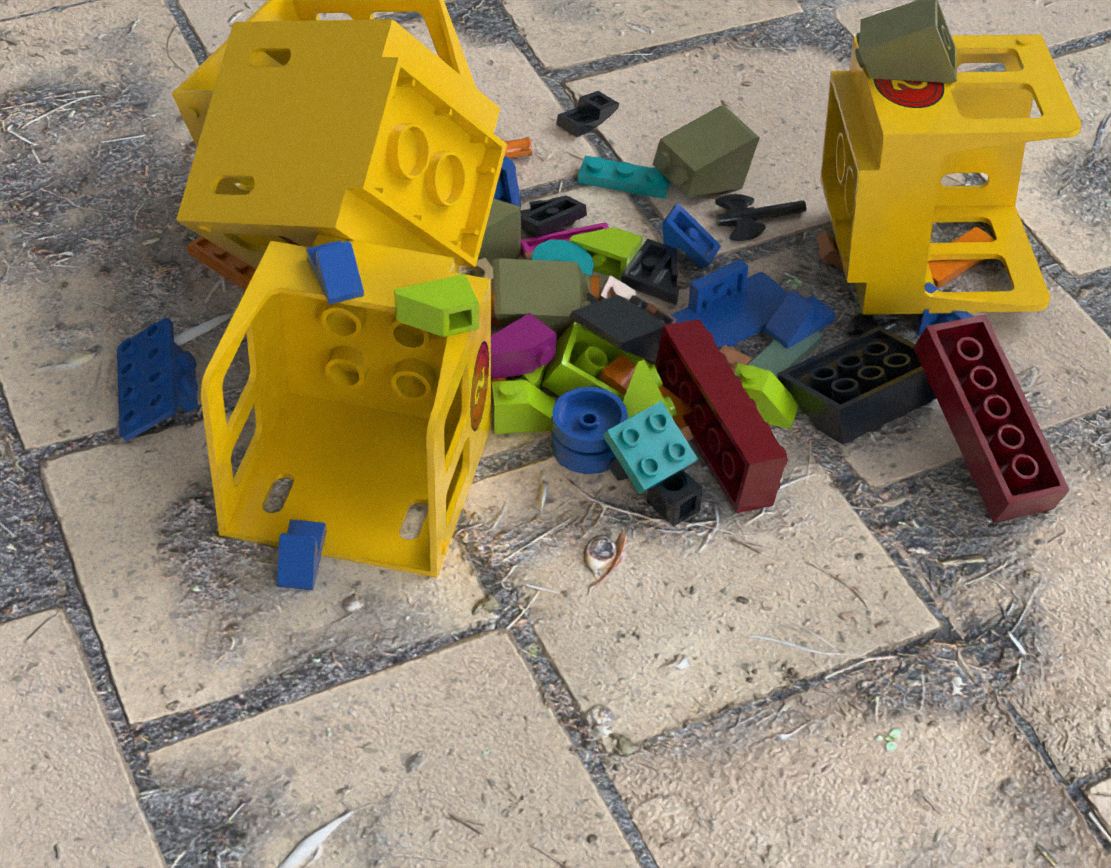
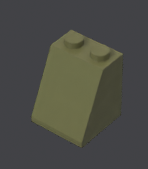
[855,0,957,83]
[652,106,760,197]
[478,198,521,268]
[493,258,591,340]

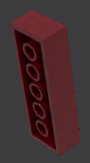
[913,314,1070,523]
[654,319,788,514]

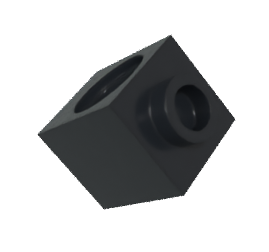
[647,470,703,527]

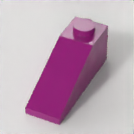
[491,313,556,380]

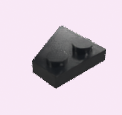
[521,196,587,237]

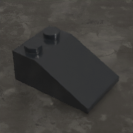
[569,295,674,362]

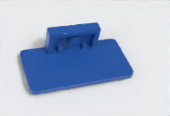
[671,259,788,350]
[117,318,198,441]

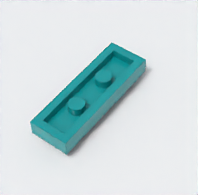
[578,156,671,199]

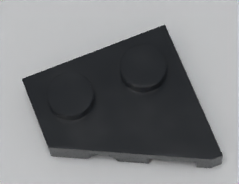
[621,239,679,305]

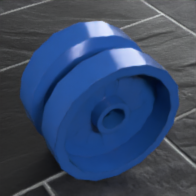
[551,387,628,474]

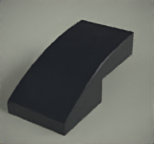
[556,91,619,137]

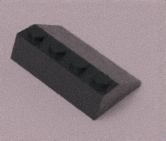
[777,326,936,445]

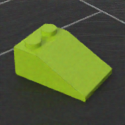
[542,321,655,402]

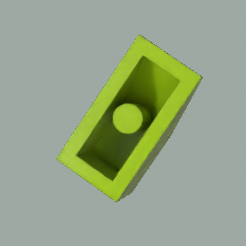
[570,227,643,281]
[734,363,799,430]
[492,380,556,434]

